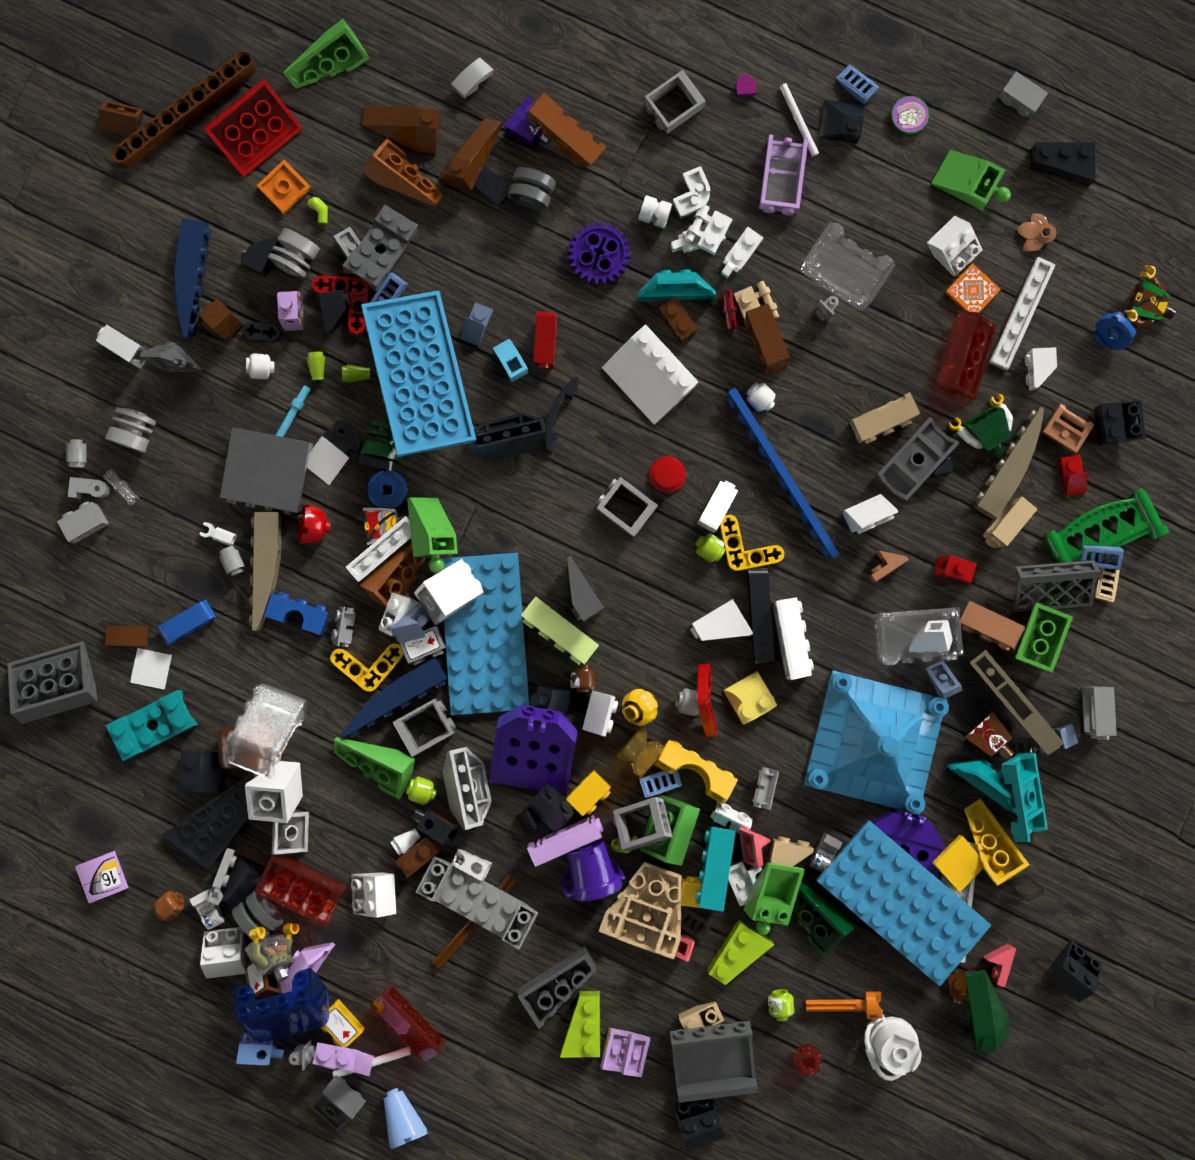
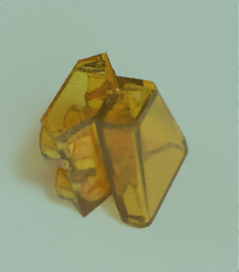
[617,727,665,778]

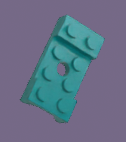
[106,690,198,761]
[1001,753,1048,842]

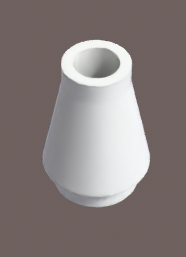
[390,828,421,855]

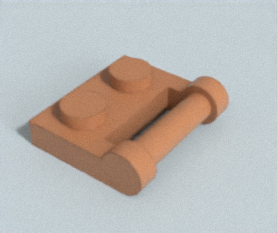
[1042,403,1094,454]

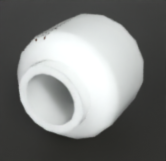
[245,353,274,379]
[746,383,775,412]

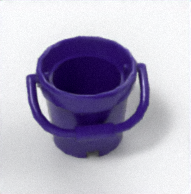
[561,839,625,902]

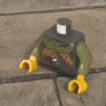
[245,923,299,983]

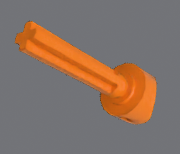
[806,992,883,1019]

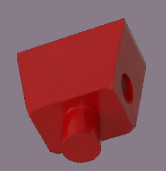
[933,555,977,585]

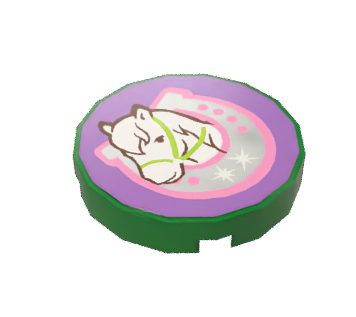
[890,96,930,136]

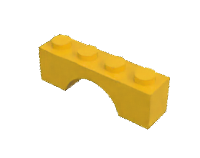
[654,740,738,804]

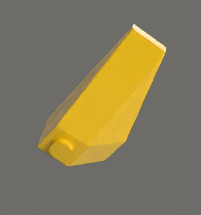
[964,799,1029,886]

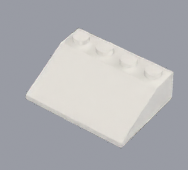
[602,324,698,425]

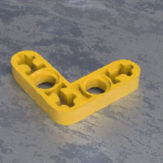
[720,515,784,571]
[330,644,404,691]

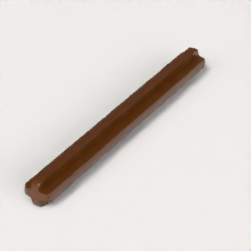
[432,874,517,969]

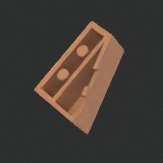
[959,601,1025,653]

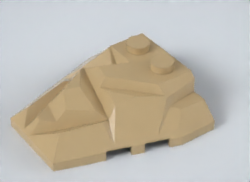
[599,862,682,960]

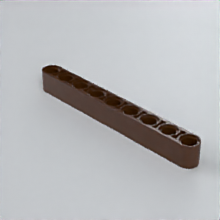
[111,51,257,169]

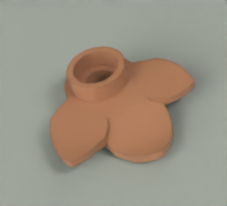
[1017,213,1057,252]

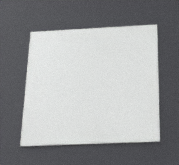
[307,436,349,485]
[130,648,172,690]

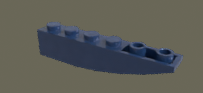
[175,219,211,341]
[341,658,448,738]

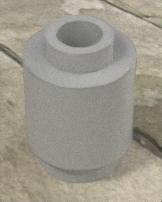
[66,439,87,467]
[219,546,245,577]

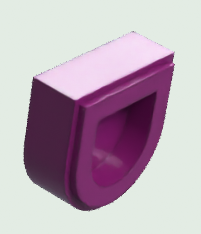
[736,75,756,97]

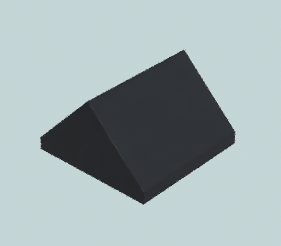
[221,856,271,907]

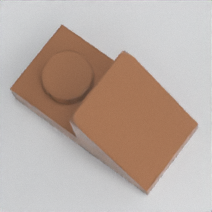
[869,551,909,582]

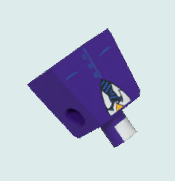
[504,97,552,146]

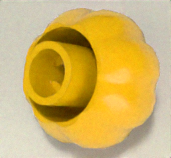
[622,689,658,726]

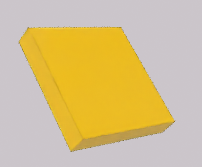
[932,835,984,892]

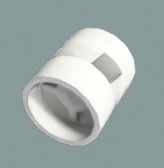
[638,195,672,228]

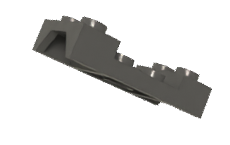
[343,205,418,292]
[875,417,959,502]

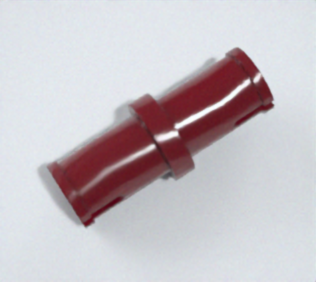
[720,289,738,331]

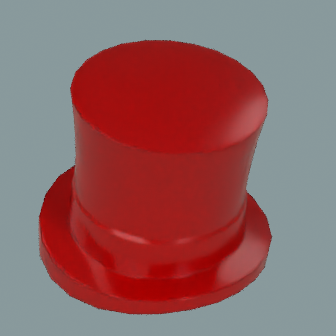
[649,456,686,493]

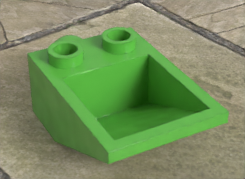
[931,150,1011,211]
[407,498,458,573]
[744,862,804,935]

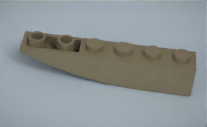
[974,407,1044,520]
[249,512,282,631]
[970,650,1064,755]

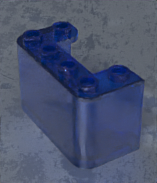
[234,968,329,1043]

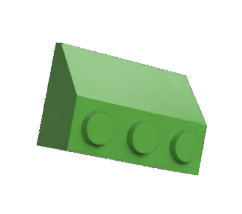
[1015,603,1073,673]
[639,794,700,866]

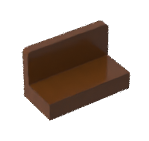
[98,101,144,137]

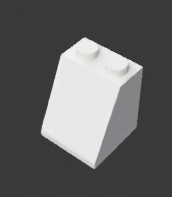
[414,559,483,625]
[245,761,303,823]

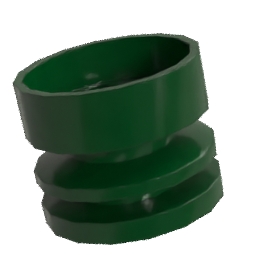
[361,420,403,463]

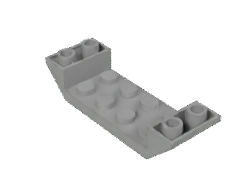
[416,856,538,950]

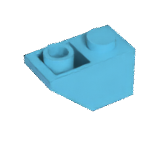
[493,339,529,382]

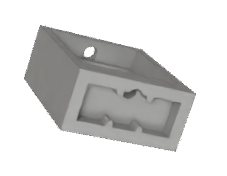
[644,70,705,134]
[596,477,658,538]
[1081,686,1116,740]
[393,699,456,757]
[613,797,672,851]

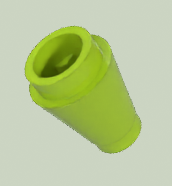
[306,352,325,380]
[342,364,370,384]

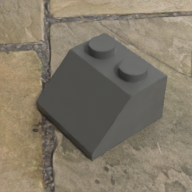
[309,1075,366,1132]

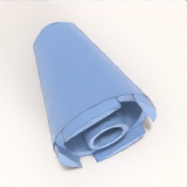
[383,1088,428,1149]

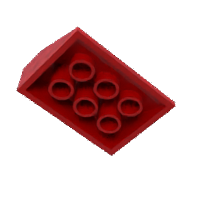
[203,79,303,177]

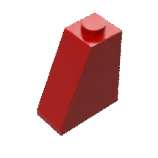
[534,311,557,370]

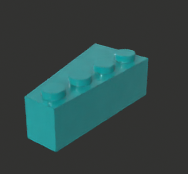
[695,826,736,912]

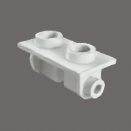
[710,802,753,833]

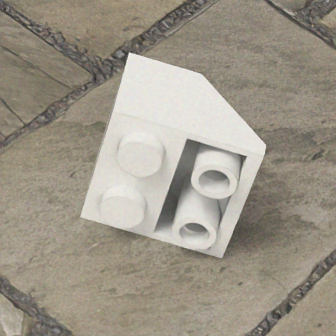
[927,216,982,276]
[582,691,618,736]
[351,873,396,918]
[200,927,247,979]

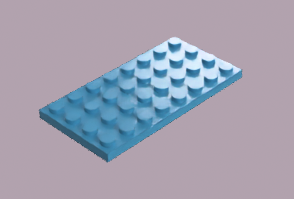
[361,291,476,457]
[442,553,529,715]
[817,820,991,986]

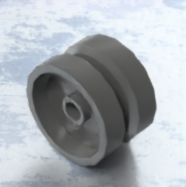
[507,167,556,211]
[232,890,283,936]

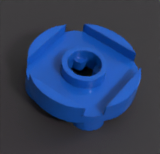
[1094,312,1136,350]
[368,471,408,509]

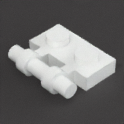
[685,204,732,255]

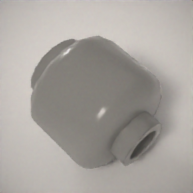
[675,688,699,716]

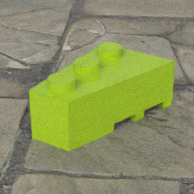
[707,919,774,985]
[560,991,600,1058]

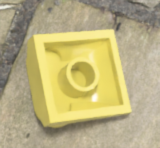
[723,671,777,725]

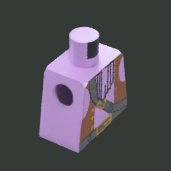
[277,291,304,331]

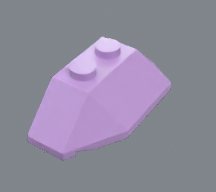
[280,942,335,1015]

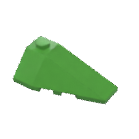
[283,19,369,88]
[334,737,415,799]

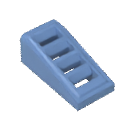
[836,64,879,105]
[369,273,408,303]
[1080,546,1124,570]
[639,770,682,798]

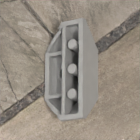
[442,747,492,830]

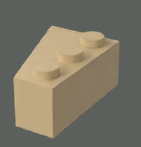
[849,392,920,444]

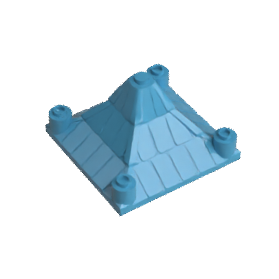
[803,670,949,814]

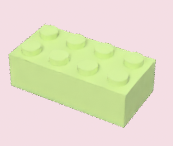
[521,597,599,665]

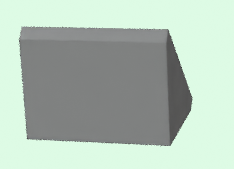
[272,811,309,854]

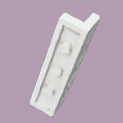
[346,516,411,582]

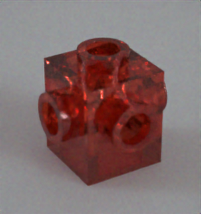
[792,1044,822,1076]

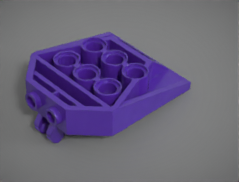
[489,705,577,796]
[871,809,946,879]

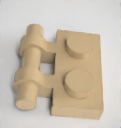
[733,281,779,319]

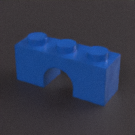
[264,592,331,635]

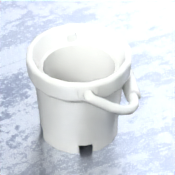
[864,1015,922,1081]

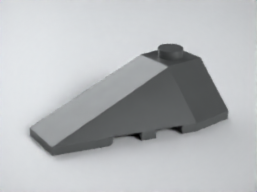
[140,342,202,372]

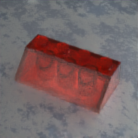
[936,311,997,400]
[254,854,348,927]
[370,984,445,1062]

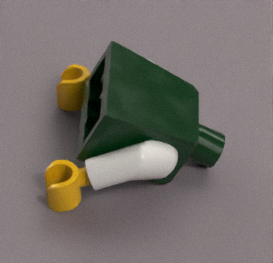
[949,394,1013,456]

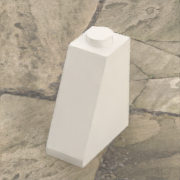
[96,324,146,369]
[697,481,738,533]
[690,599,753,641]

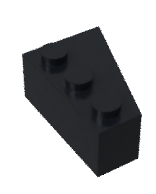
[1030,142,1096,188]

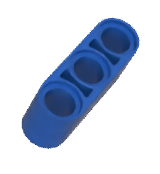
[157,600,216,645]

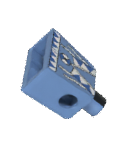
[236,1033,284,1065]

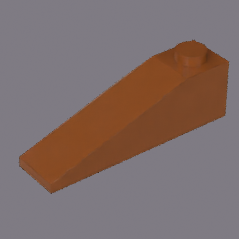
[362,139,443,207]

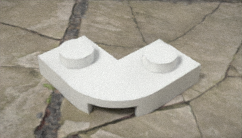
[673,166,710,219]

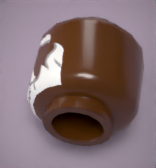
[570,665,596,694]

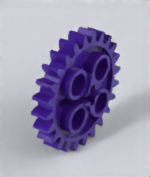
[568,221,631,286]

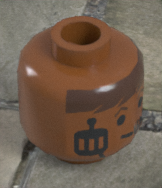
[154,891,184,921]

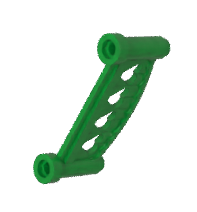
[1044,488,1170,582]

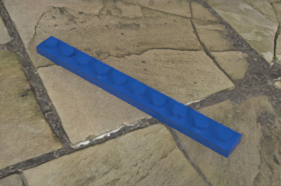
[727,388,839,559]

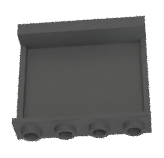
[220,428,313,515]
[670,1021,758,1103]

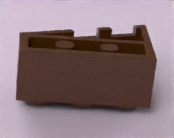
[199,298,244,341]
[743,304,790,376]

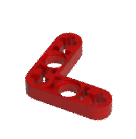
[312,276,370,336]
[697,663,717,737]

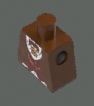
[965,712,1015,761]

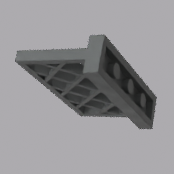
[1013,560,1101,612]

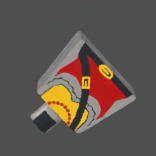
[363,508,409,546]

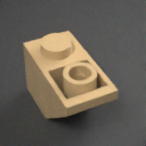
[768,836,814,867]
[678,1002,724,1030]

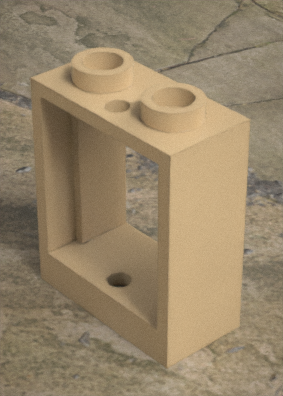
[982,497,1037,548]

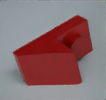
[1059,455,1088,497]

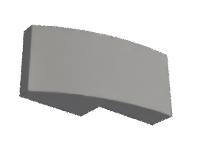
[451,58,493,98]

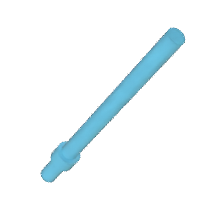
[276,385,311,437]

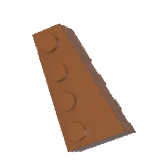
[525,93,606,168]

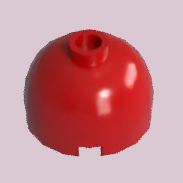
[298,504,330,544]

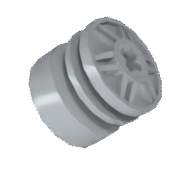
[268,228,320,279]
[105,407,156,453]

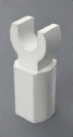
[200,522,237,546]

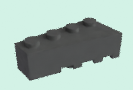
[518,947,597,1029]

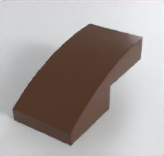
[105,626,148,646]

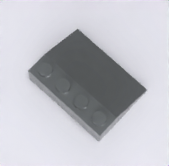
[567,556,604,622]
[7,641,97,724]

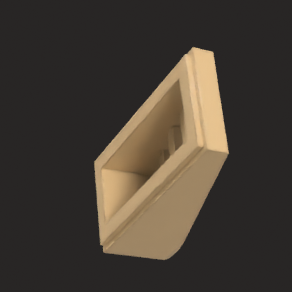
[1094,560,1120,603]

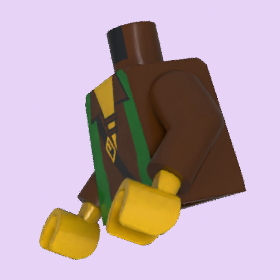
[1124,265,1176,328]

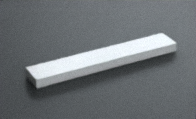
[989,257,1055,371]

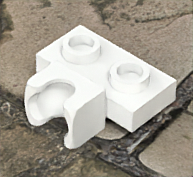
[728,861,762,906]

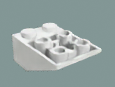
[842,494,898,534]

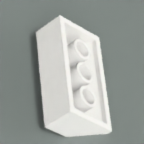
[772,597,814,680]

